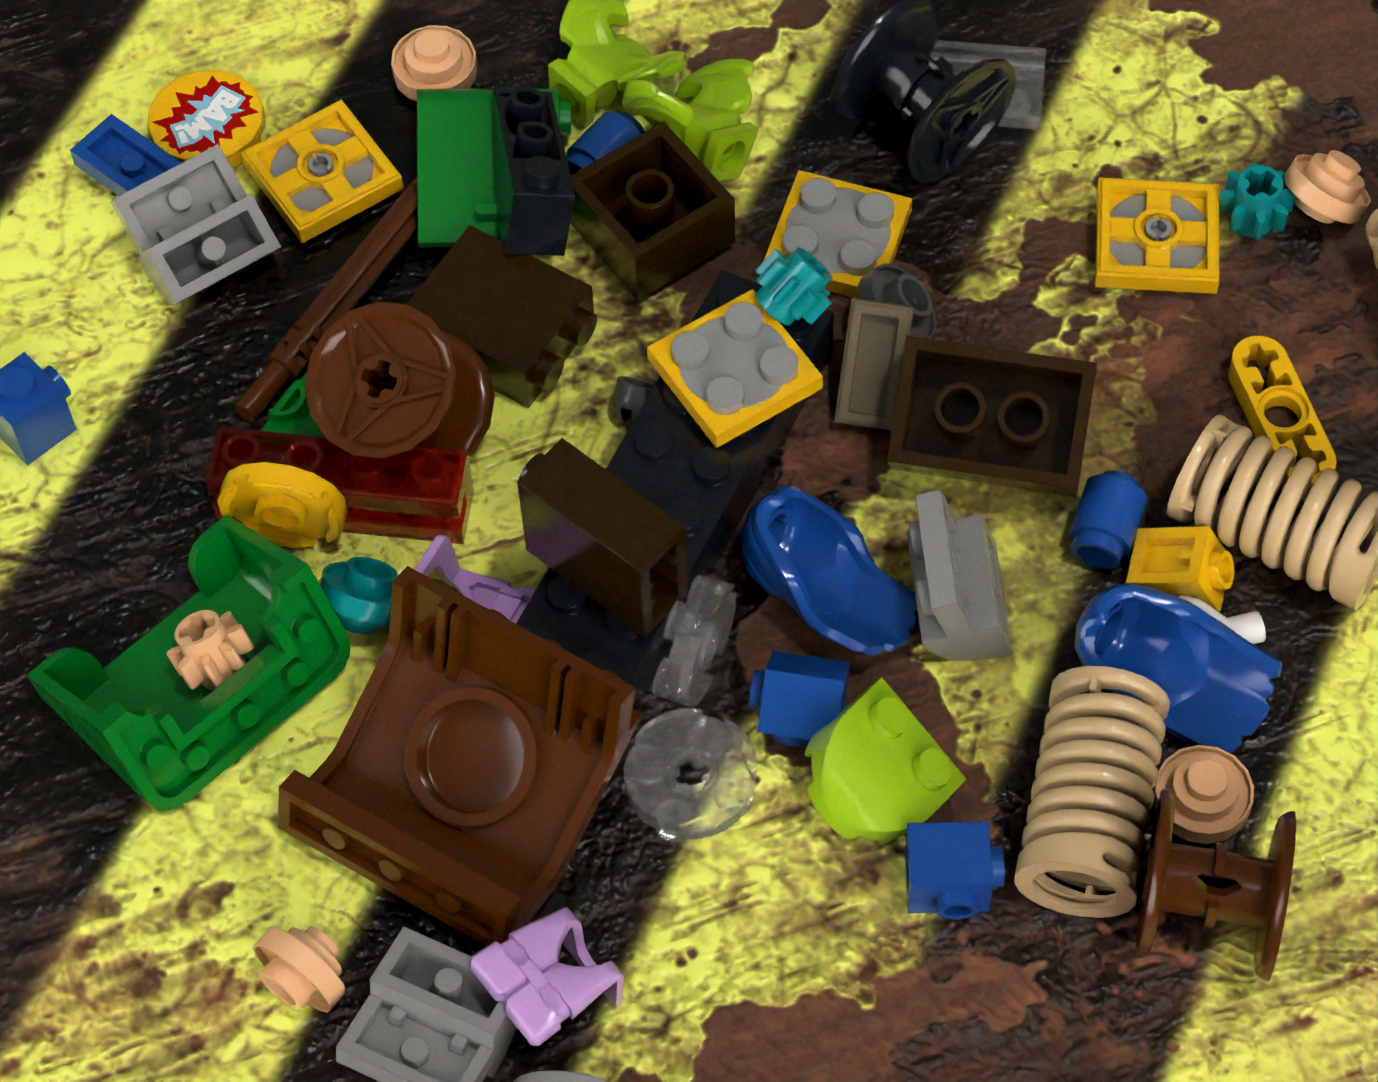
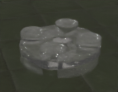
[652,574,737,709]
[624,708,757,842]

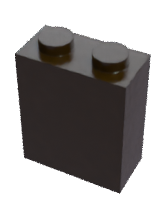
[407,225,597,408]
[517,438,688,638]

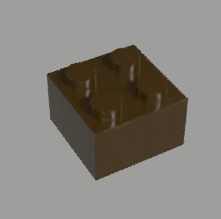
[570,121,735,300]

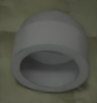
[613,376,655,422]

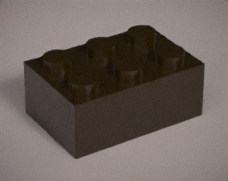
[887,336,1097,497]

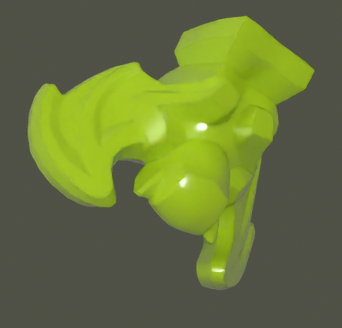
[548,0,686,129]
[622,59,759,182]

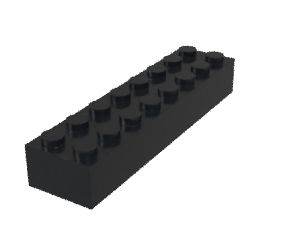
[516,270,834,710]

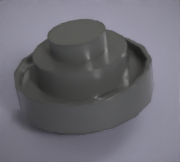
[857,263,936,339]

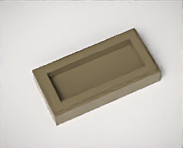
[834,297,915,431]

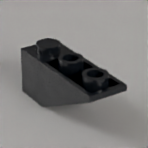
[492,87,575,256]

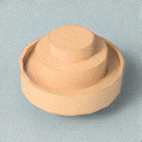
[391,25,478,101]
[1283,150,1371,224]
[1153,745,1254,844]
[252,926,346,1013]

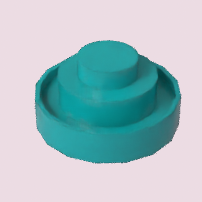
[319,557,398,635]

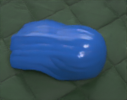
[740,486,918,656]
[1074,583,1282,753]

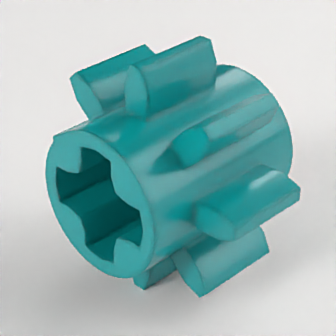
[1219,163,1296,240]
[755,247,832,326]

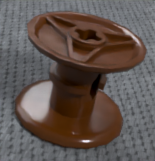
[305,301,495,480]
[1135,789,1296,981]

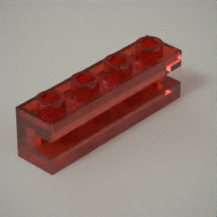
[205,427,474,544]

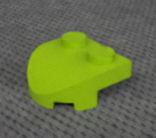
[805,677,967,845]

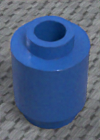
[566,111,645,175]
[1069,470,1148,570]

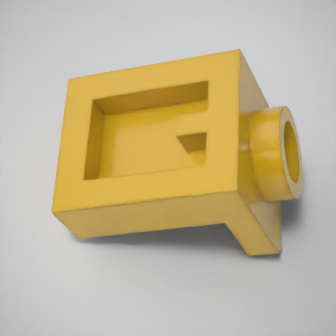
[1126,526,1234,612]

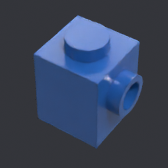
[0,352,77,466]
[749,651,851,746]
[904,821,1005,920]

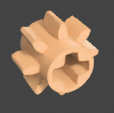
[166,610,254,690]

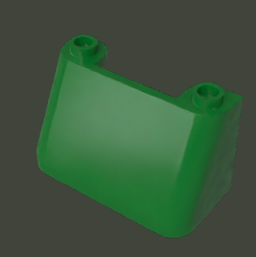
[26,514,351,810]

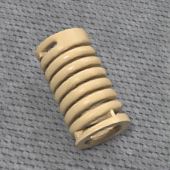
[1166,414,1378,611]
[1014,666,1170,918]

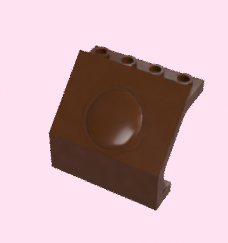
[278,566,643,947]

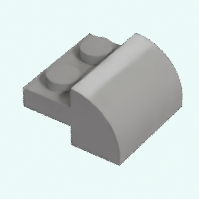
[110,144,281,305]
[907,489,1013,661]
[336,926,517,1082]

